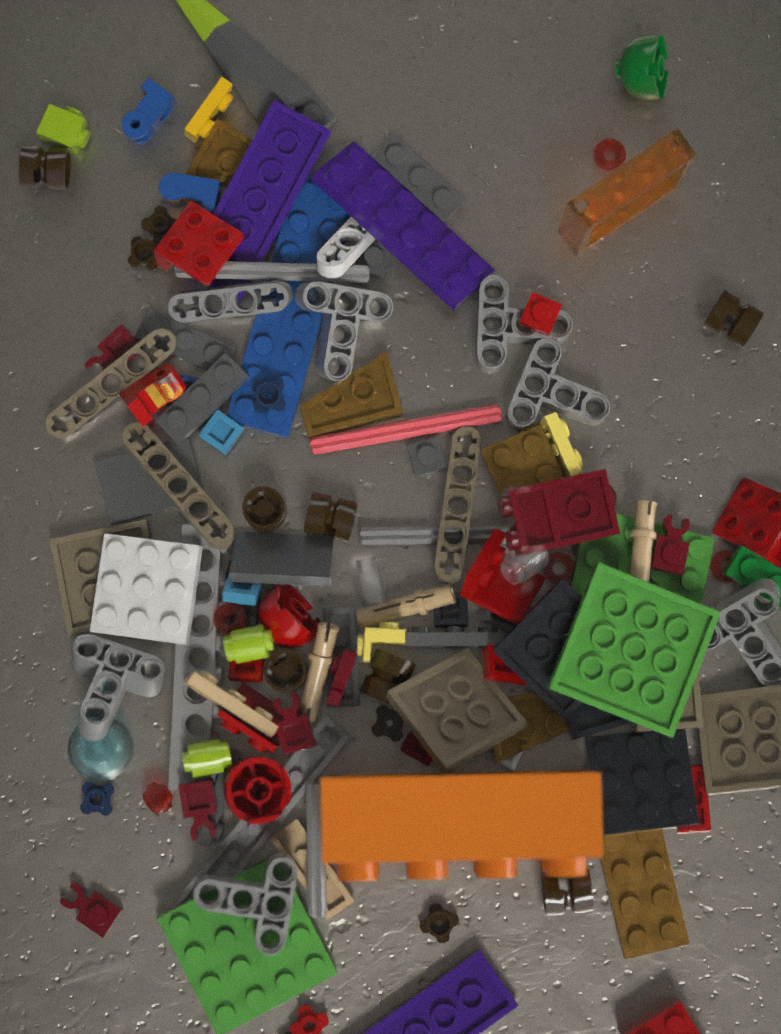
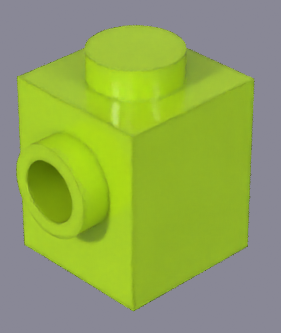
[36,104,91,156]

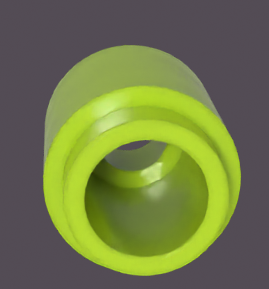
[223,625,274,664]
[182,739,232,778]

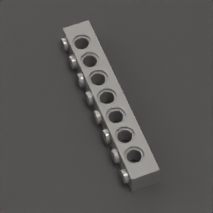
[168,524,229,790]

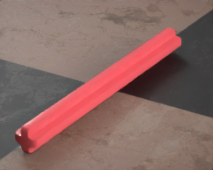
[310,404,502,455]

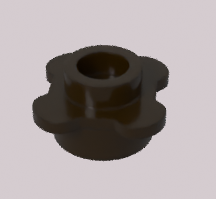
[141,205,177,244]
[128,236,158,271]
[371,705,404,742]
[420,903,459,943]

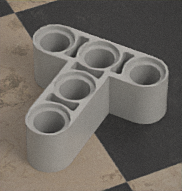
[476,275,573,374]
[295,281,393,381]
[506,338,610,431]
[707,578,781,686]
[71,634,165,741]
[193,852,298,955]

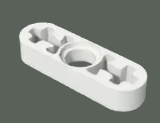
[317,217,375,278]

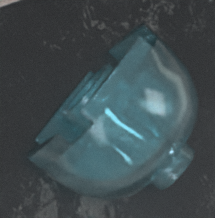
[67,718,135,782]

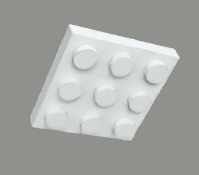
[90,533,203,645]

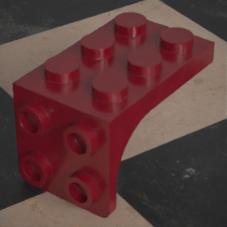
[497,469,621,557]

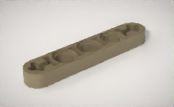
[45,327,178,438]
[122,422,235,550]
[434,426,482,584]

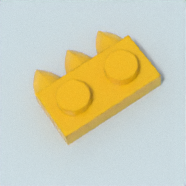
[184,77,234,143]

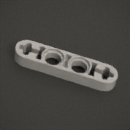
[168,280,293,322]

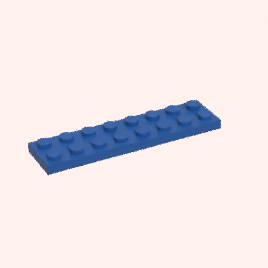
[227,177,351,439]

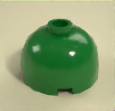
[615,34,669,100]

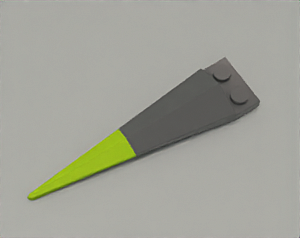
[175,0,337,129]

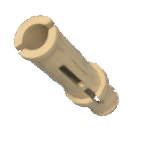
[629,500,657,583]
[356,583,456,630]
[297,622,339,722]

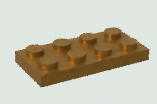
[600,830,690,959]

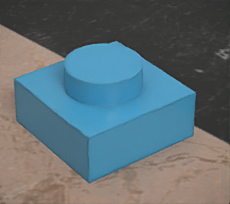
[198,409,245,456]
[222,571,262,606]

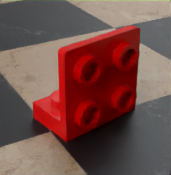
[154,201,244,286]
[712,478,781,568]
[460,528,545,624]
[216,682,284,754]

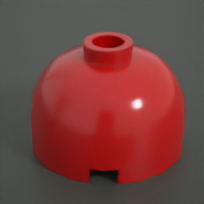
[257,584,320,649]
[223,756,292,824]

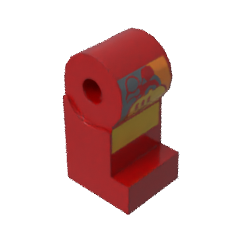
[119,364,186,427]

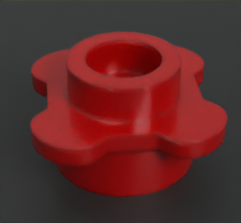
[290,1005,329,1034]

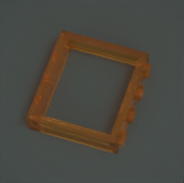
[558,128,697,257]

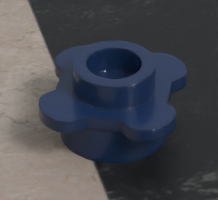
[252,379,286,413]
[80,782,115,816]

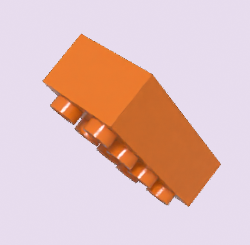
[321,770,603,881]

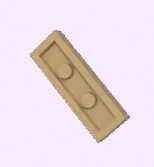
[183,670,278,738]
[270,818,355,921]

